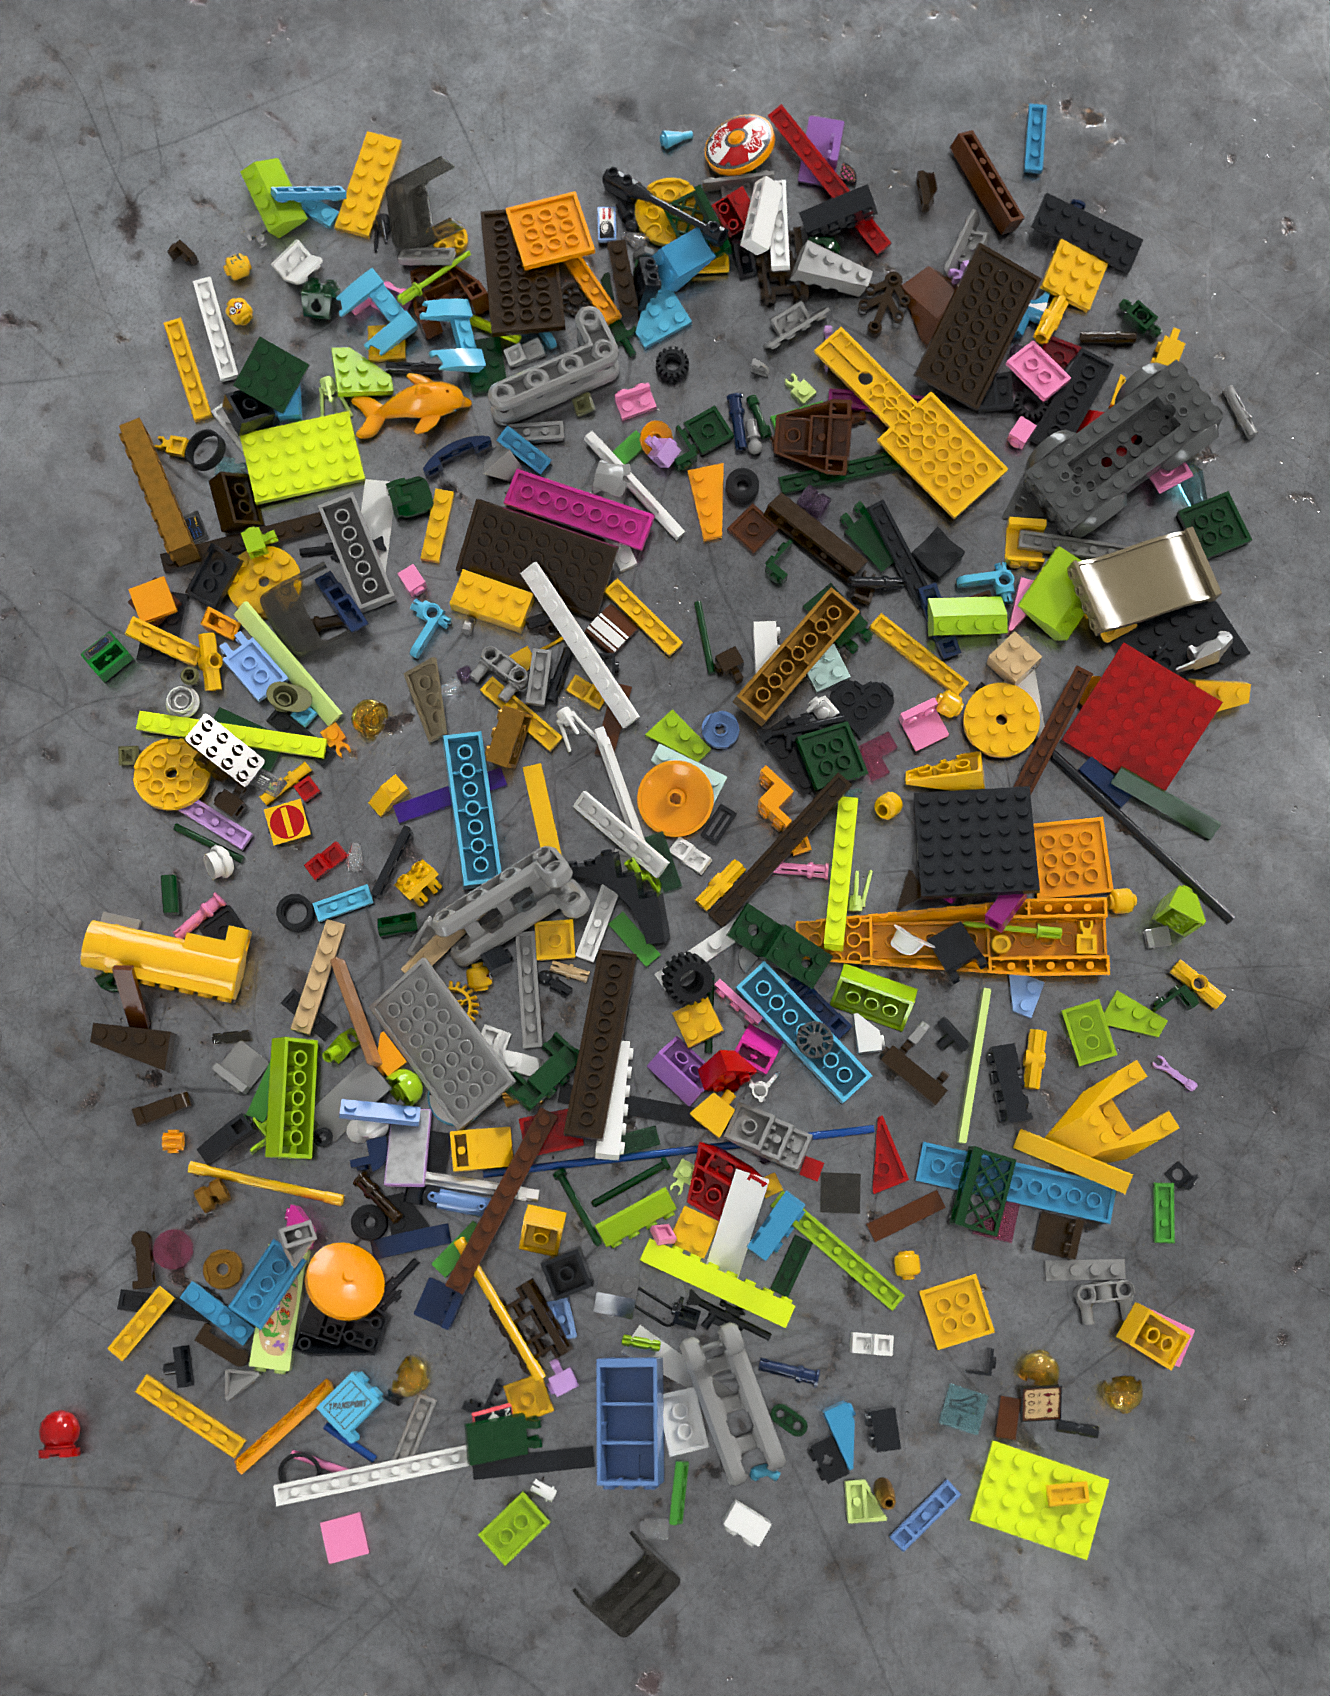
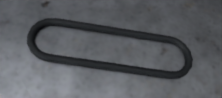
[635,1287,675,1327]

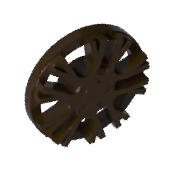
[562,283,592,316]

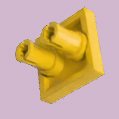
[394,859,442,907]

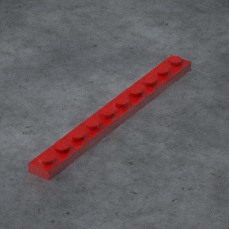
[767,104,891,256]

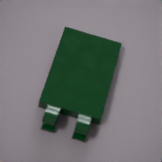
[839,501,894,574]
[802,583,873,655]
[465,1413,542,1466]

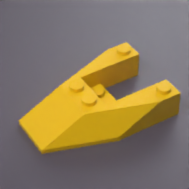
[1045,1060,1180,1172]

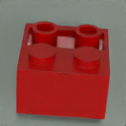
[711,186,751,238]
[698,1050,757,1093]

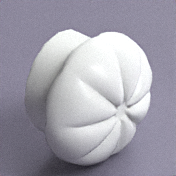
[166,686,200,718]
[203,845,234,880]

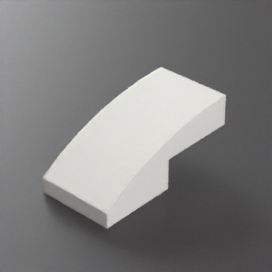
[503,337,546,367]
[668,837,712,875]
[849,1332,894,1356]

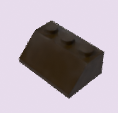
[208,471,264,533]

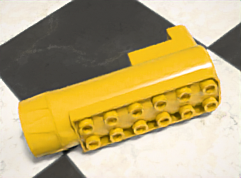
[81,920,252,1003]

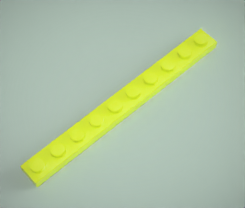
[136,711,328,759]

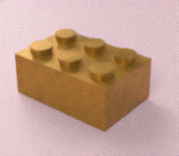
[485,705,533,769]

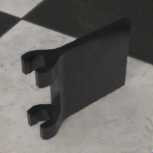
[927,921,988,985]

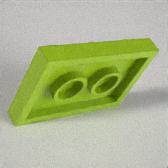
[1061,999,1118,1067]
[478,1491,550,1566]

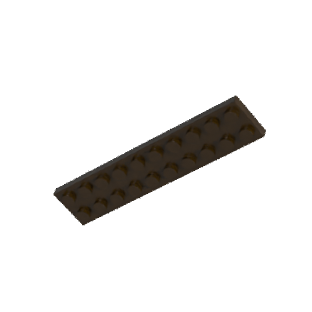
[563,949,637,1142]

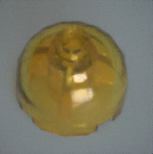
[351,699,388,738]
[1018,1350,1060,1385]
[391,1355,429,1397]
[1101,1376,1143,1413]

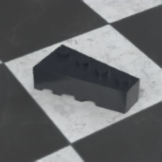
[987,1043,1033,1126]

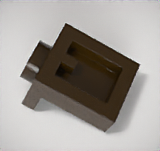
[167,240,199,266]

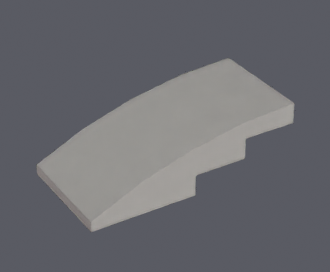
[314,1059,393,1142]
[724,1102,813,1172]

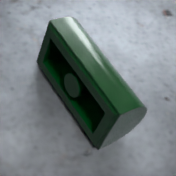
[160,875,180,917]
[377,912,418,937]

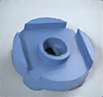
[702,711,740,749]

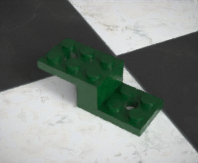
[726,903,833,989]

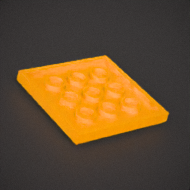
[505,191,595,271]
[1033,817,1114,898]

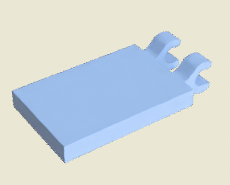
[219,631,289,703]

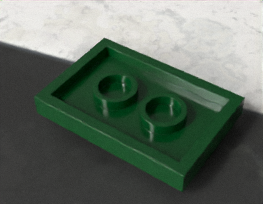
[468,337,507,395]

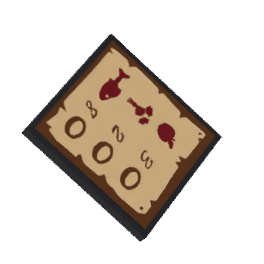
[1021,1384,1062,1422]

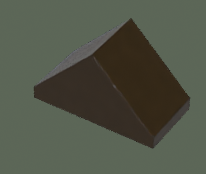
[896,870,921,911]

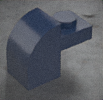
[350,1136,389,1172]

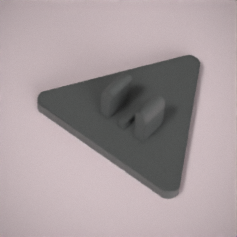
[1002,484,1043,519]

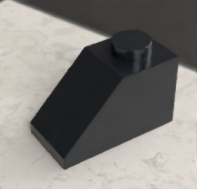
[729,234,757,279]
[480,946,513,977]

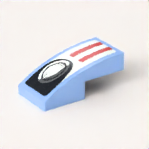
[597,207,616,243]

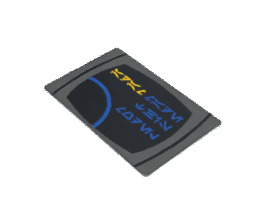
[183,511,209,544]

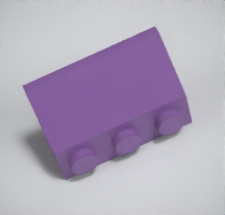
[647,1036,706,1107]

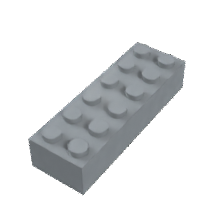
[318,492,396,613]

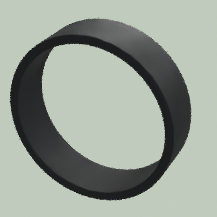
[185,429,226,471]

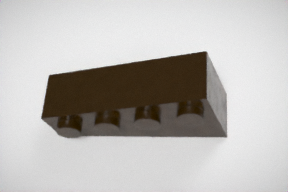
[90,1023,176,1073]

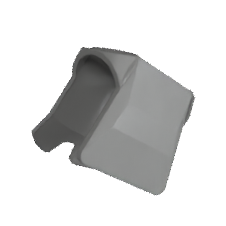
[592,460,631,504]

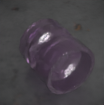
[796,484,831,519]

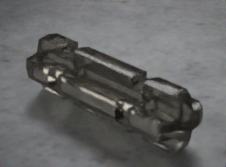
[212,1030,251,1044]

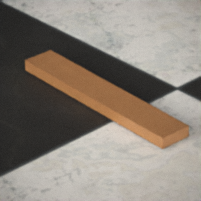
[330,957,383,1067]

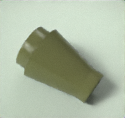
[180,667,200,687]

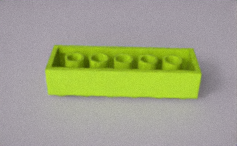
[265,1037,318,1160]

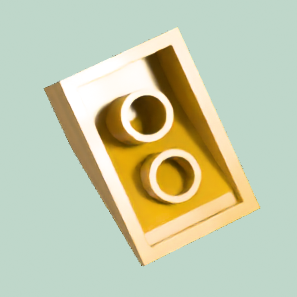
[1116,1302,1191,1371]

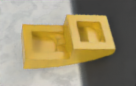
[565,674,605,710]

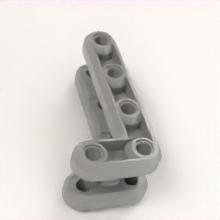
[488,306,619,426]
[431,846,590,966]
[679,1322,786,1486]

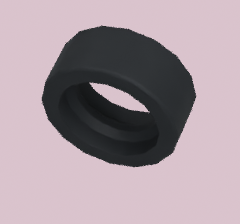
[276,894,315,931]

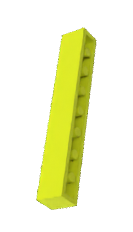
[824,797,858,951]
[640,1238,795,1328]

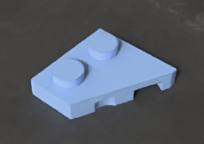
[530,1297,577,1339]

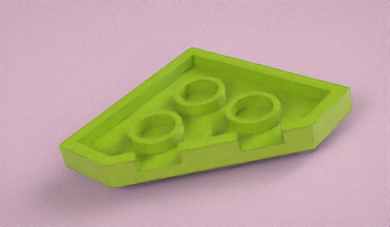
[331,347,393,397]

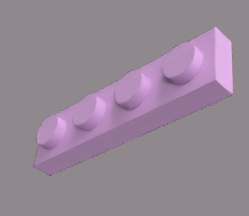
[179,800,253,851]

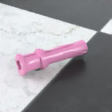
[773,862,829,880]
[173,892,227,939]

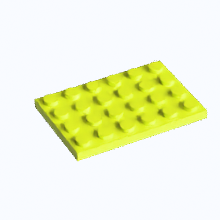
[240,411,365,505]
[969,1440,1109,1560]

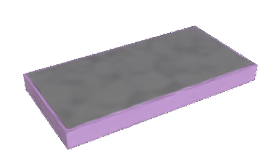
[384,1109,432,1187]

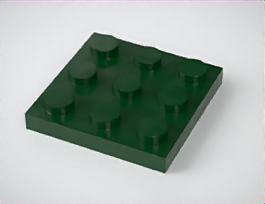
[233,337,310,414]
[1176,491,1252,560]
[795,721,868,792]

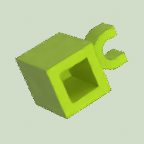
[241,527,278,559]

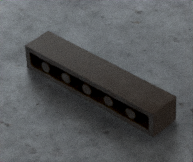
[763,492,868,583]

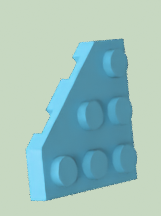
[636,282,692,350]

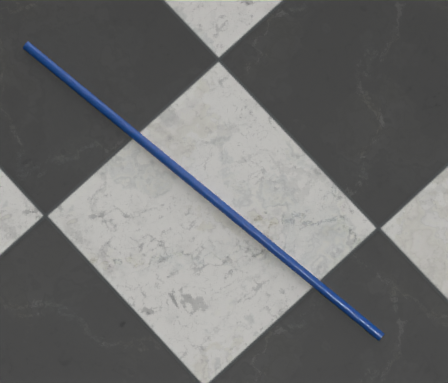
[483,1125,874,1178]

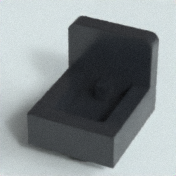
[671,1296,701,1330]

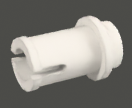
[530,1479,557,1502]

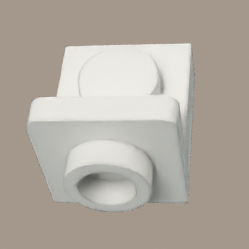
[806,696,840,720]

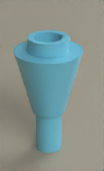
[659,131,693,149]

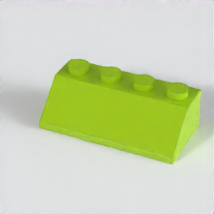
[240,158,308,239]
[927,596,1008,636]
[1151,885,1206,937]
[830,963,918,1032]
[595,1187,677,1249]

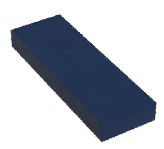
[1078,757,1132,808]

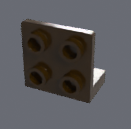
[1033,1211,1084,1260]

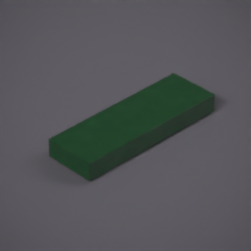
[770,1235,813,1298]

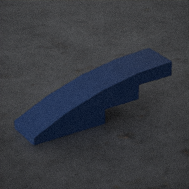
[314,571,368,633]

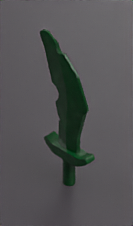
[600,272,637,357]

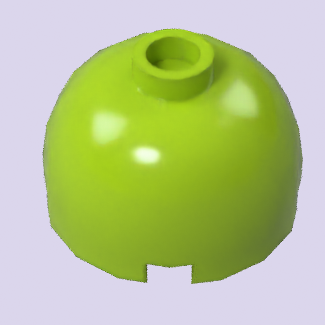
[385,1069,423,1106]

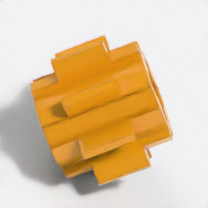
[162,1130,185,1153]

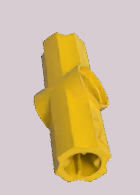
[1033,295,1069,345]
[198,633,223,691]
[695,859,746,912]
[1169,959,1226,1009]
[1023,1029,1047,1090]

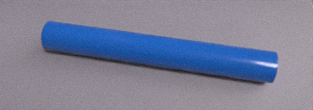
[323,1422,377,1463]

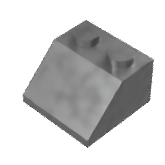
[593,1272,640,1319]

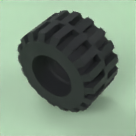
[661,952,715,1005]

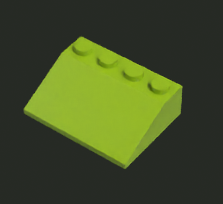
[1017,546,1085,641]

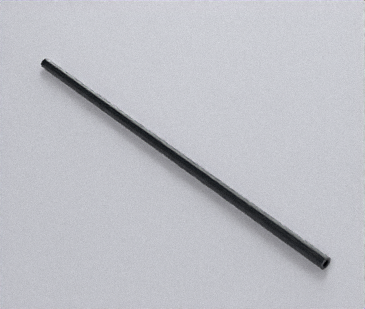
[975,682,1236,923]

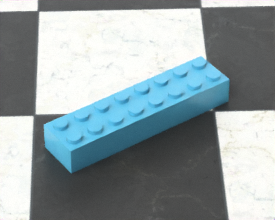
[442,731,501,890]
[735,961,872,1104]

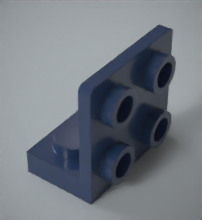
[414,1277,466,1330]

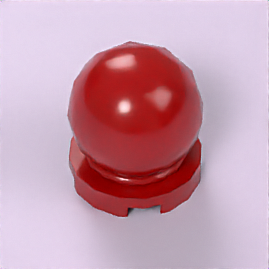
[38,1410,80,1459]

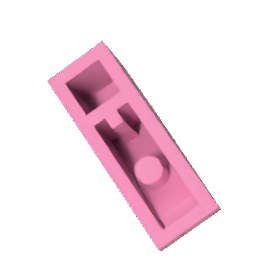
[1006,577,1034,636]

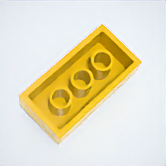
[450,569,535,634]

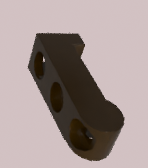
[132,1092,192,1127]
[131,1231,157,1290]
[194,1322,251,1367]

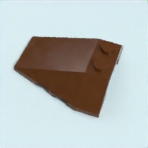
[901,266,958,347]
[774,399,852,476]

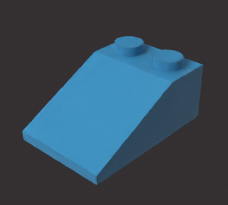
[652,227,716,292]
[821,1400,856,1470]

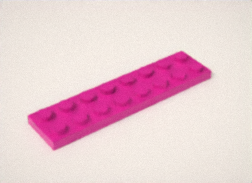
[503,469,655,551]

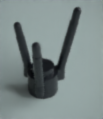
[374,213,403,252]

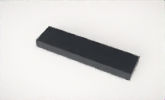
[266,710,336,768]
[370,825,413,900]

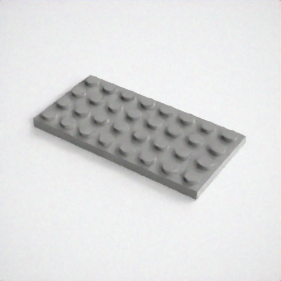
[369,958,516,1131]

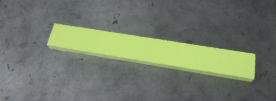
[234,601,343,727]
[956,988,991,1144]

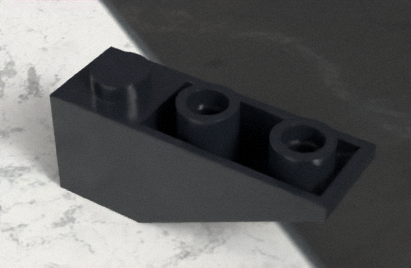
[197,1113,257,1165]

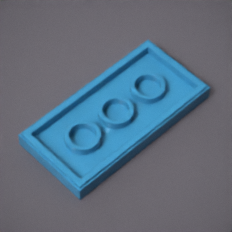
[228,1239,307,1330]

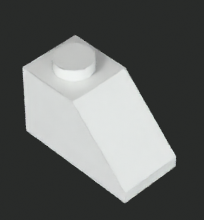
[852,1013,885,1055]
[502,1050,544,1077]

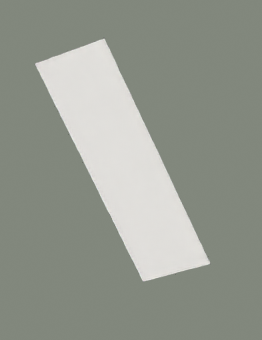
[361,479,393,573]
[706,1169,769,1279]
[621,1325,734,1399]

